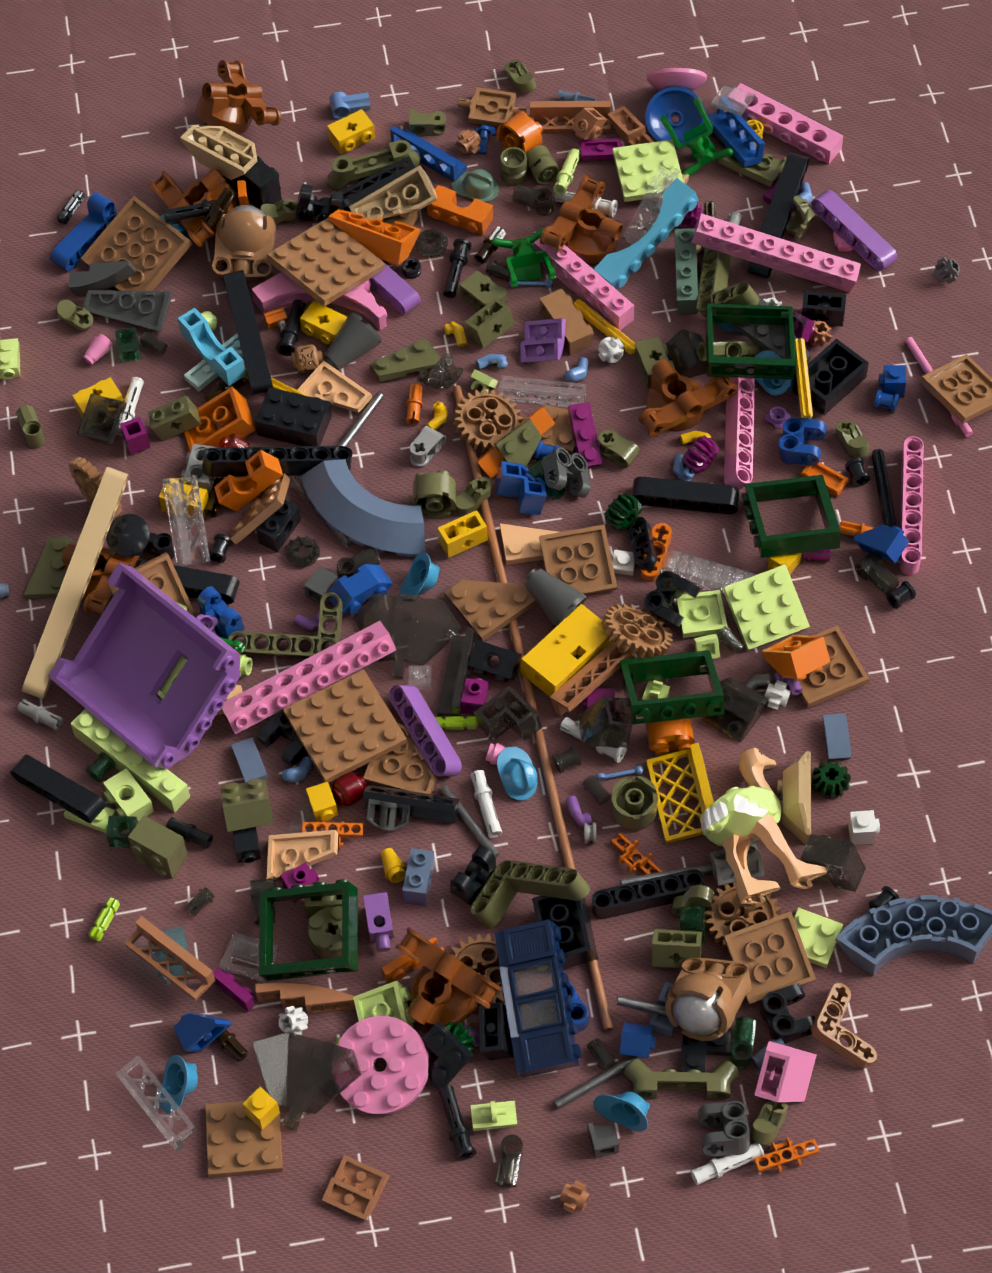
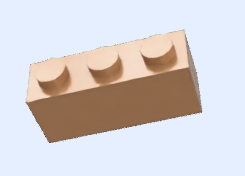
[540,288,594,355]

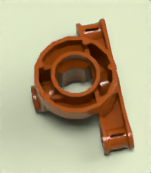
[196,60,281,134]
[149,167,237,248]
[540,175,623,263]
[638,359,739,437]
[62,530,150,616]
[395,927,502,1025]

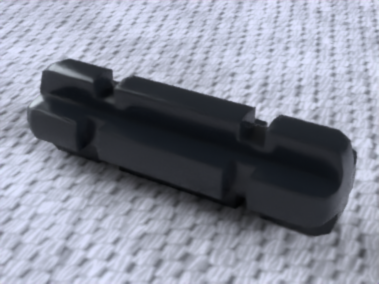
[57,190,86,225]

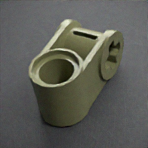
[598,430,640,468]

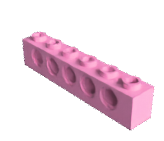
[727,83,843,164]
[534,238,634,330]

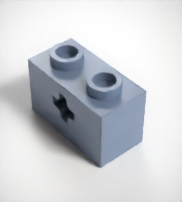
[402,848,435,906]

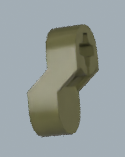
[504,60,537,93]
[260,199,297,225]
[56,300,93,332]
[836,420,870,458]
[455,477,491,516]
[670,885,715,919]
[751,1100,788,1144]

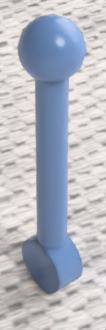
[509,279,553,288]
[596,766,643,782]

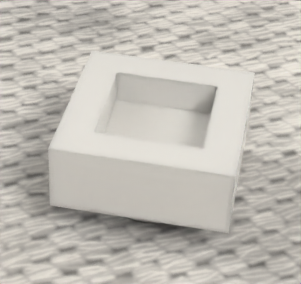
[612,550,635,576]

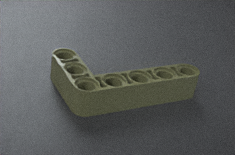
[696,247,760,318]
[228,592,343,658]
[470,860,590,929]

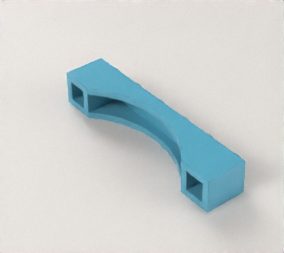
[593,178,699,290]

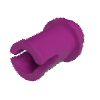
[802,549,831,562]

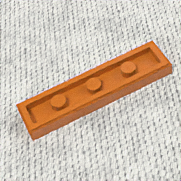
[476,406,555,479]

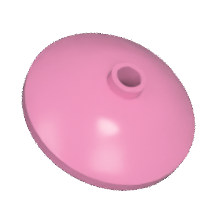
[647,68,707,91]

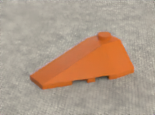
[328,209,420,265]

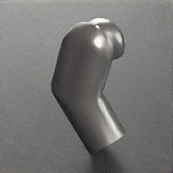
[741,674,775,695]

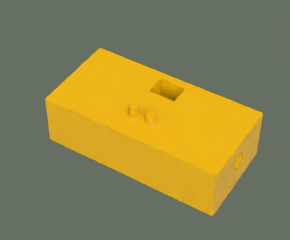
[519,604,612,697]

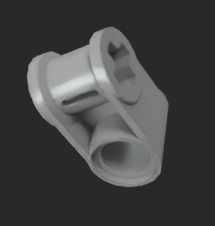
[410,426,446,468]

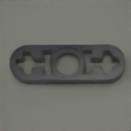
[628,517,657,570]

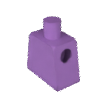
[363,892,394,952]

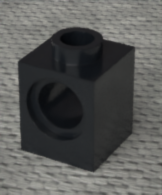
[233,827,261,863]

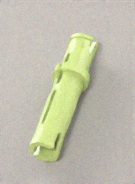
[553,149,581,195]

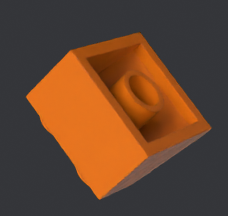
[761,635,830,681]

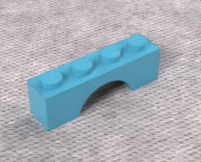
[177,308,246,386]

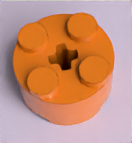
[496,111,543,153]
[645,718,695,757]

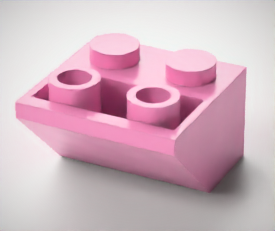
[754,1041,817,1102]

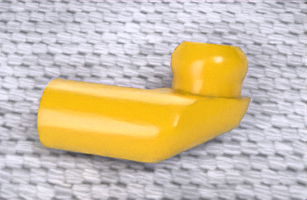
[444,321,468,347]
[426,401,447,430]
[680,431,711,445]

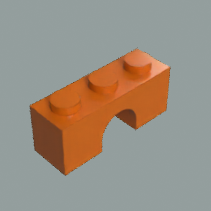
[427,185,494,236]
[214,450,283,512]

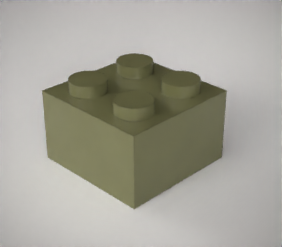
[220,778,274,832]
[128,815,188,879]

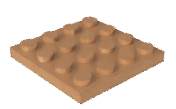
[81,196,193,291]
[267,218,385,306]
[283,669,407,783]

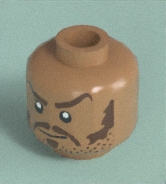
[291,344,323,373]

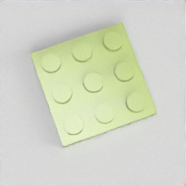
[613,139,684,202]
[722,565,810,651]

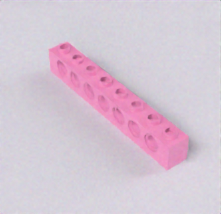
[691,214,861,293]
[222,621,396,734]

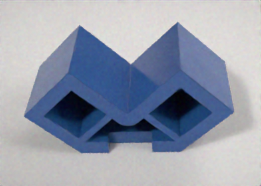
[495,461,546,515]
[328,564,393,614]

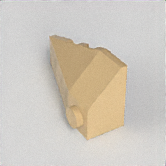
[349,165,437,219]

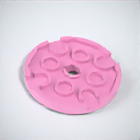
[332,1016,429,1114]

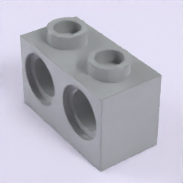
[181,444,219,493]
[709,843,764,886]

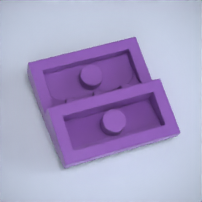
[521,318,566,363]

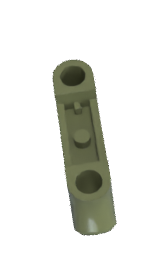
[327,140,420,190]
[624,1059,739,1100]

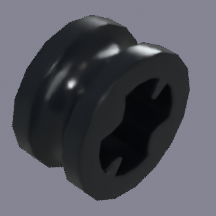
[402,258,421,279]

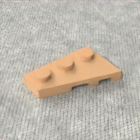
[298,361,373,413]
[500,524,558,565]
[267,830,338,882]

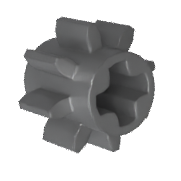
[934,257,960,284]

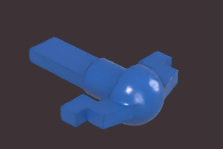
[473,125,496,154]

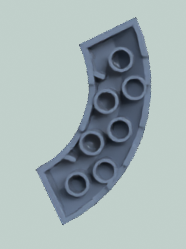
[301,459,426,557]
[835,895,992,976]

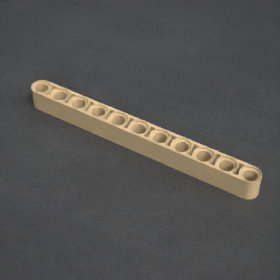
[22,467,129,699]

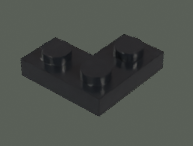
[422,1021,474,1089]
[680,1030,732,1073]

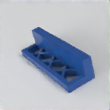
[707,98,765,167]
[390,126,467,182]

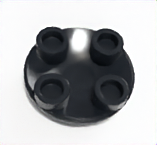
[106,514,150,557]

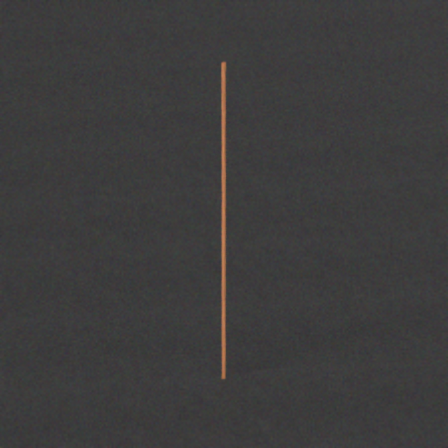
[453,386,613,1032]

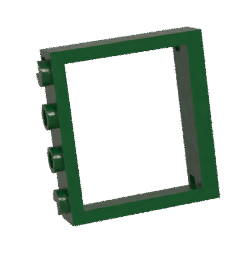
[705,303,796,380]
[741,475,841,558]
[620,650,724,725]
[259,879,358,981]

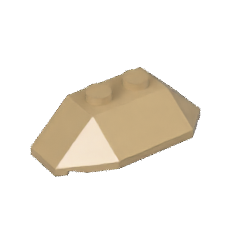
[180,125,257,180]
[777,751,811,845]

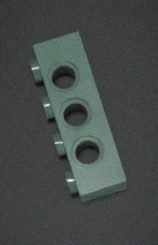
[675,228,698,314]

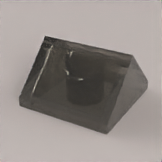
[666,329,707,378]
[77,394,127,446]

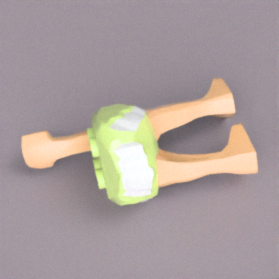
[700,748,827,904]

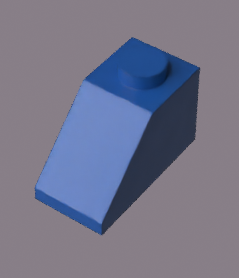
[853,524,909,563]
[173,1012,232,1052]

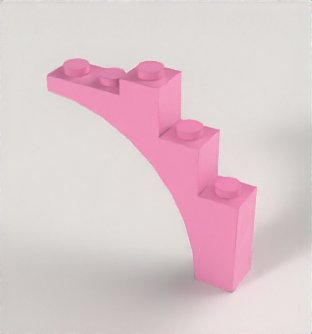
[251,272,388,330]

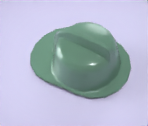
[451,169,499,202]

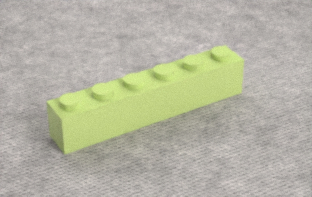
[71,709,190,813]

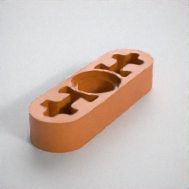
[640,523,672,582]

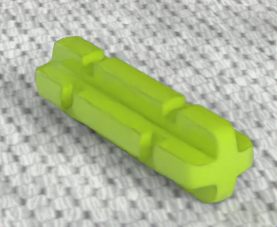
[435,716,477,730]
[89,897,120,942]

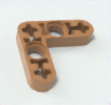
[811,983,877,1068]

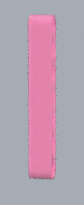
[724,377,755,491]
[899,436,924,575]

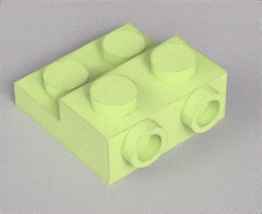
[0,338,20,379]
[353,980,416,1028]

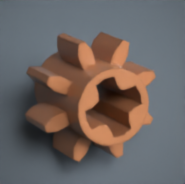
[456,129,481,155]
[808,320,832,347]
[559,1180,590,1214]

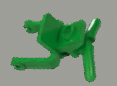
[660,97,733,177]
[491,228,556,288]

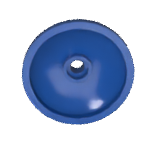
[645,86,706,148]

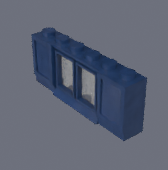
[494,919,581,1077]

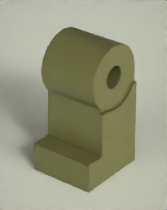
[409,109,446,136]

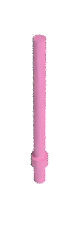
[905,337,973,437]

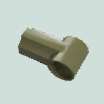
[16,404,45,448]

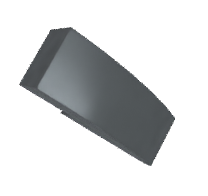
[68,261,136,296]

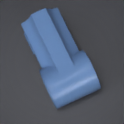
[329,92,371,119]

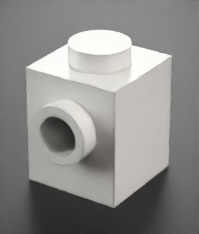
[848,810,880,845]

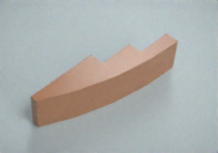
[607,106,654,146]
[255,983,355,1015]

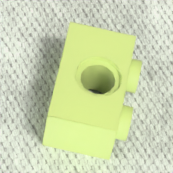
[103,768,154,826]

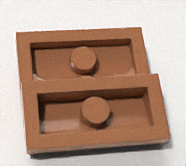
[322,1155,390,1221]

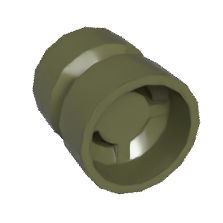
[526,145,560,184]
[500,147,527,186]

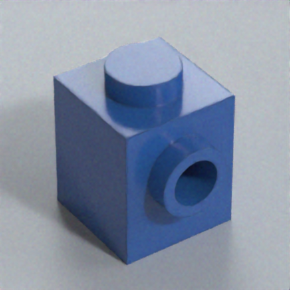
[878,365,906,398]
[619,1022,657,1058]

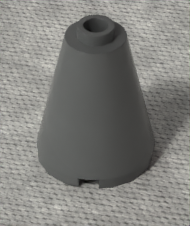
[324,312,382,370]
[525,569,587,628]

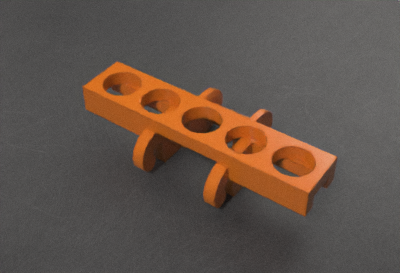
[302,821,363,850]
[611,833,663,875]
[754,1137,820,1173]

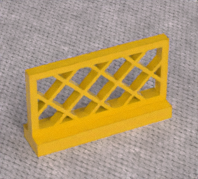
[646,743,714,844]

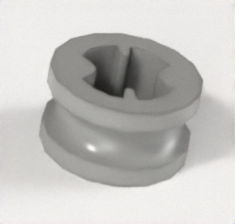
[584,823,596,844]

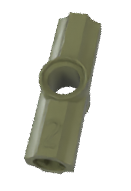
[697,341,761,361]

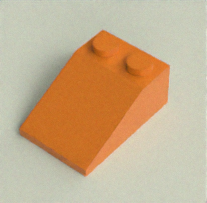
[184,387,256,452]

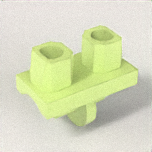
[471,1101,517,1131]

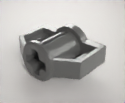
[366,799,411,831]

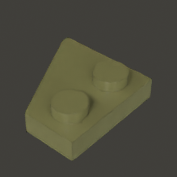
[494,419,542,466]

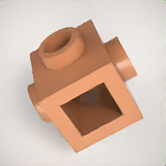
[570,107,607,140]

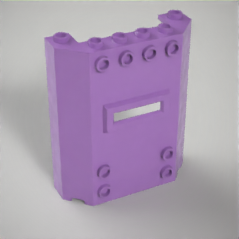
[48,563,240,769]

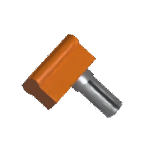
[263,307,288,331]

